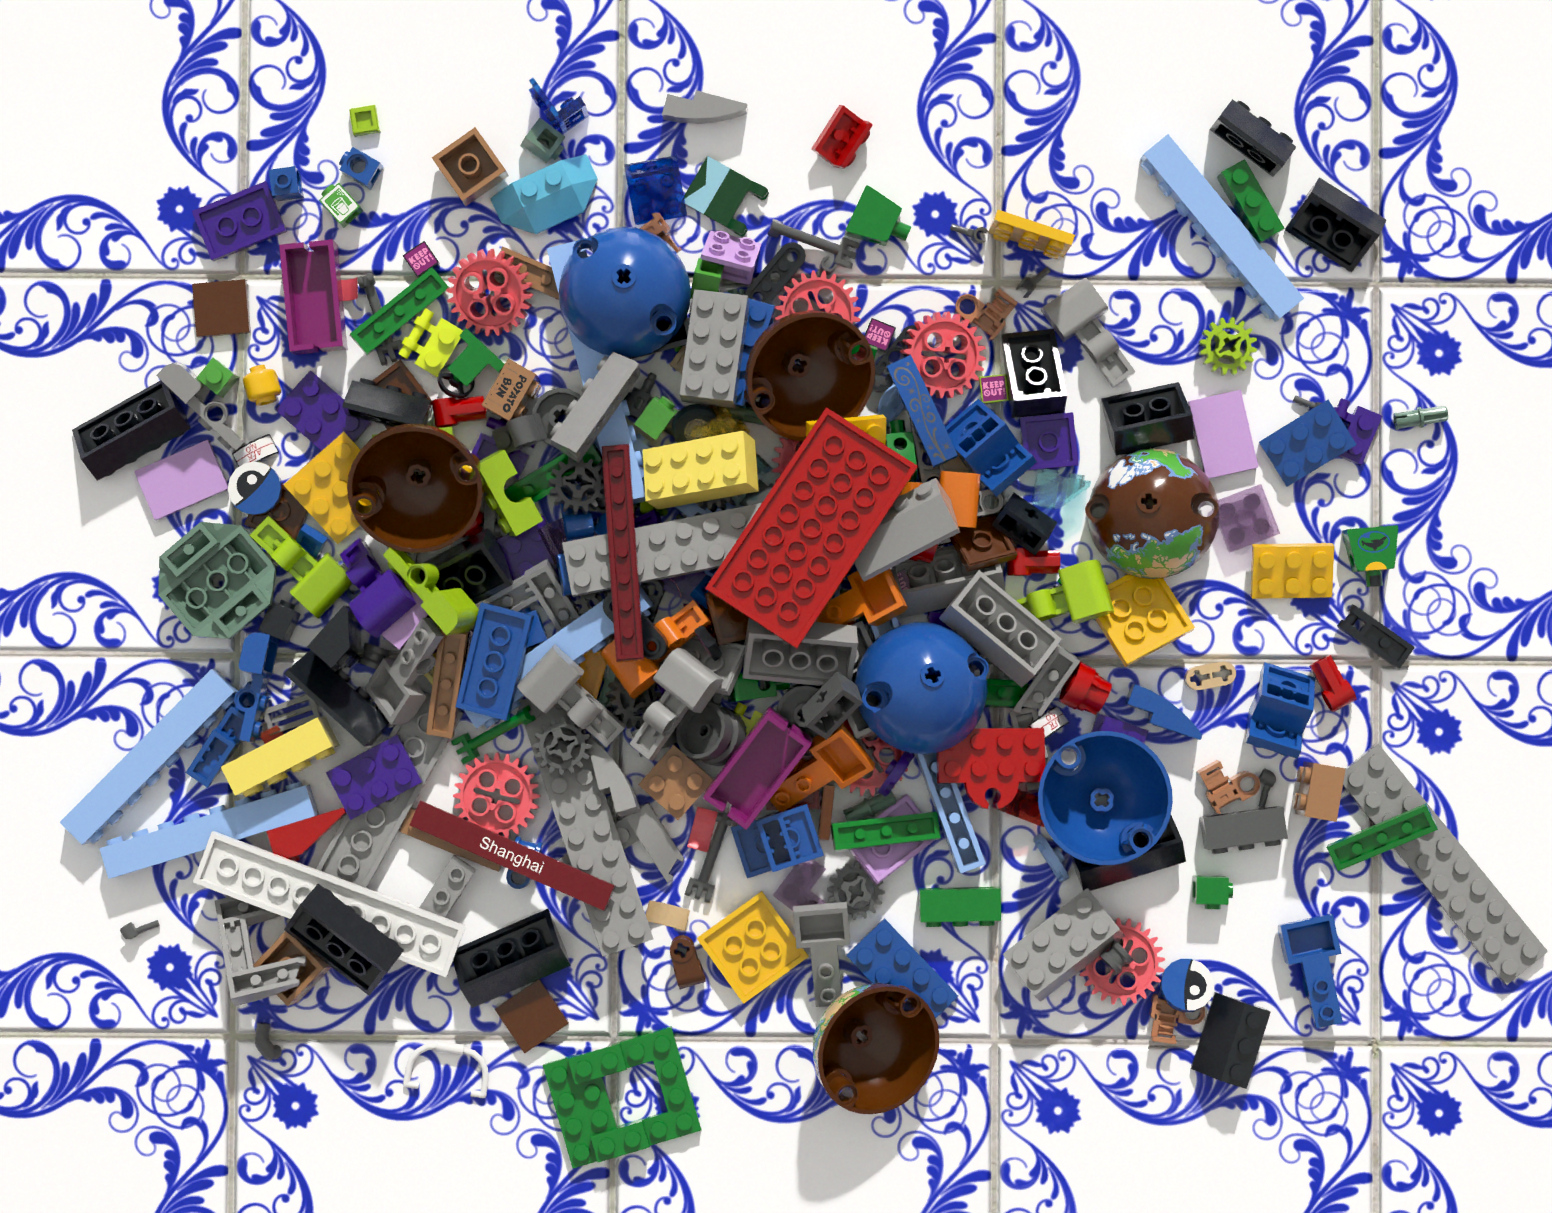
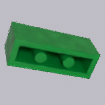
[1217,159,1285,244]
[918,886,1001,927]

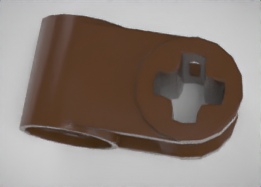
[670,935,706,989]

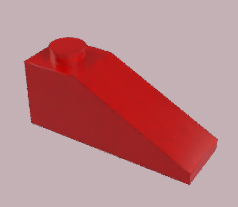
[266,807,347,862]

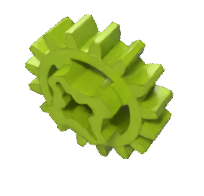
[1198,317,1257,376]

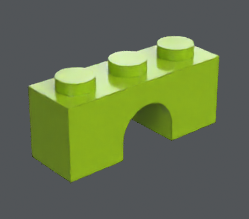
[472,450,543,536]

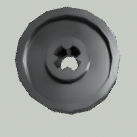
[532,388,581,449]
[776,684,822,738]
[676,701,746,766]

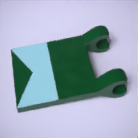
[681,156,769,237]

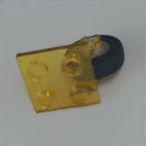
[672,404,757,455]

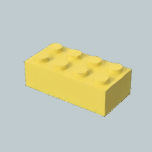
[643,431,759,510]
[221,717,340,798]

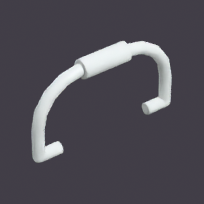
[403,1041,489,1098]

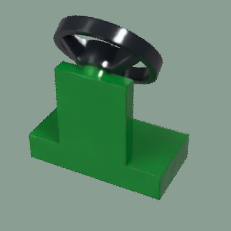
[437,328,505,399]

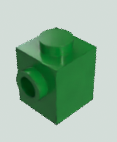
[1192,875,1233,909]

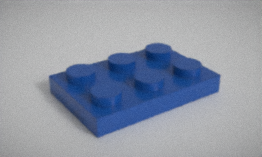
[1259,399,1357,487]

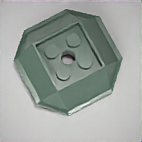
[158,522,277,639]

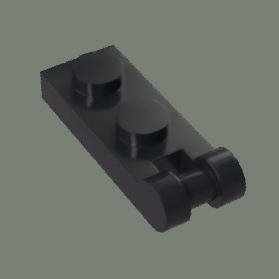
[1337,604,1415,669]

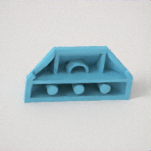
[490,154,598,234]

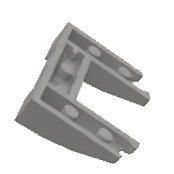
[468,559,580,641]
[968,644,1080,716]
[558,802,684,883]
[214,897,307,1006]

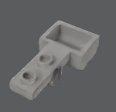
[1041,278,1136,388]
[156,362,244,450]
[365,617,444,725]
[517,644,625,748]
[630,648,724,761]
[407,855,477,917]
[793,902,850,1007]

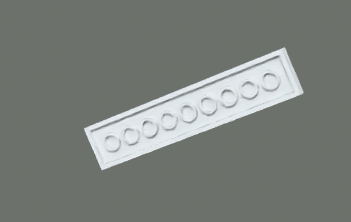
[193,831,466,977]

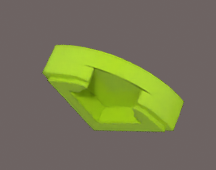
[640,501,668,516]

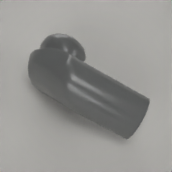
[255,1022,282,1061]

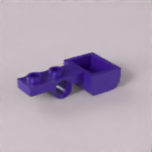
[340,538,417,638]

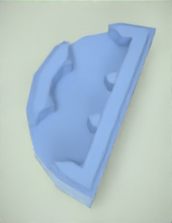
[877,384,905,429]
[1033,833,1069,883]

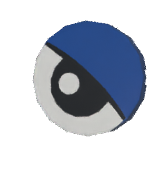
[228,461,282,515]
[1160,959,1214,1012]

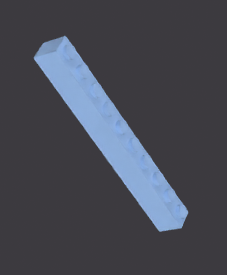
[547,241,645,504]
[867,617,986,874]

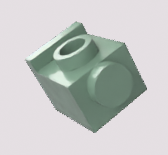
[520,118,565,164]

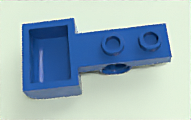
[556,484,594,597]
[234,632,280,743]
[1278,913,1343,1028]

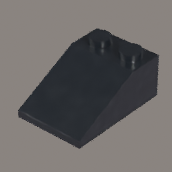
[1001,329,1067,418]

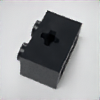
[991,492,1057,555]

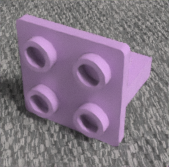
[701,231,761,285]

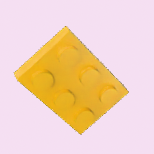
[1250,543,1334,599]

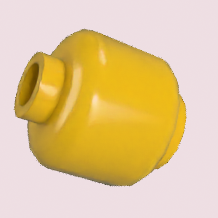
[243,365,281,406]

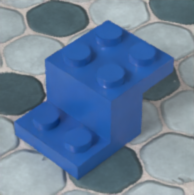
[945,399,1037,497]
[1246,662,1315,759]
[730,804,824,879]

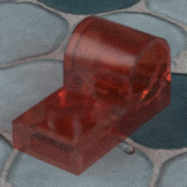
[991,789,1044,827]

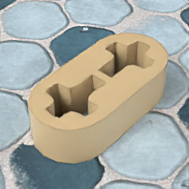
[1184,662,1236,690]

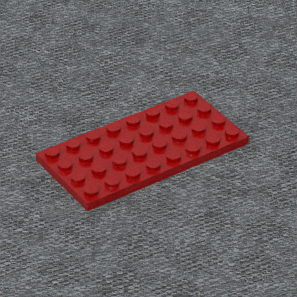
[705,407,918,649]

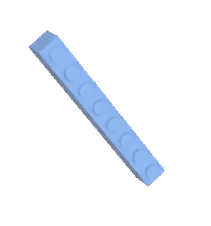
[1140,134,1304,322]
[463,584,654,729]
[59,669,238,845]
[99,781,319,879]

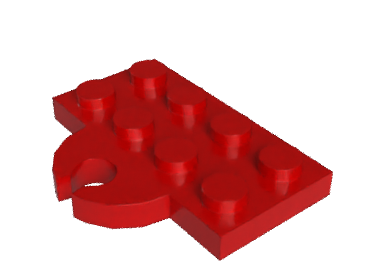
[937,728,1045,809]

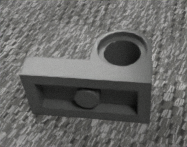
[492,413,548,455]

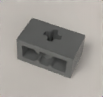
[801,671,863,740]

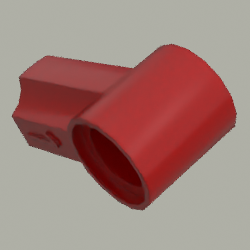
[432,396,487,428]
[1007,548,1060,576]
[1309,655,1357,712]

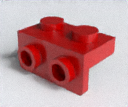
[811,105,873,169]

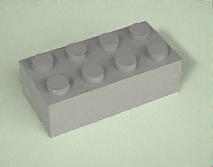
[679,289,750,408]
[1003,888,1125,1002]

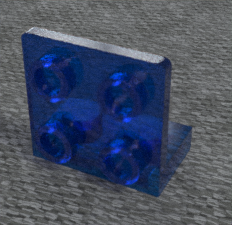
[528,77,589,134]
[624,155,687,225]

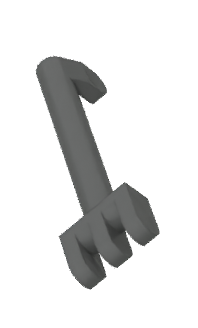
[767,219,860,269]
[358,272,404,366]
[684,811,733,903]

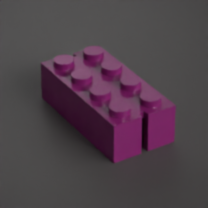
[279,239,348,355]
[703,706,813,830]

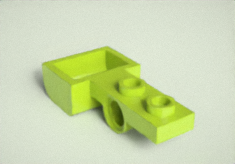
[249,515,353,619]
[383,548,479,635]
[1016,560,1114,624]

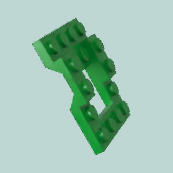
[543,1026,702,1168]

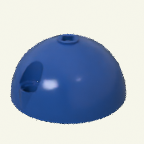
[558,227,691,358]
[855,622,989,754]
[1038,731,1173,865]

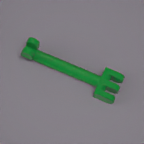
[451,705,536,765]

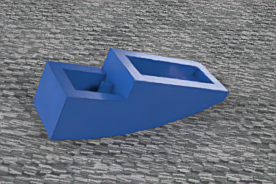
[1125,684,1202,740]

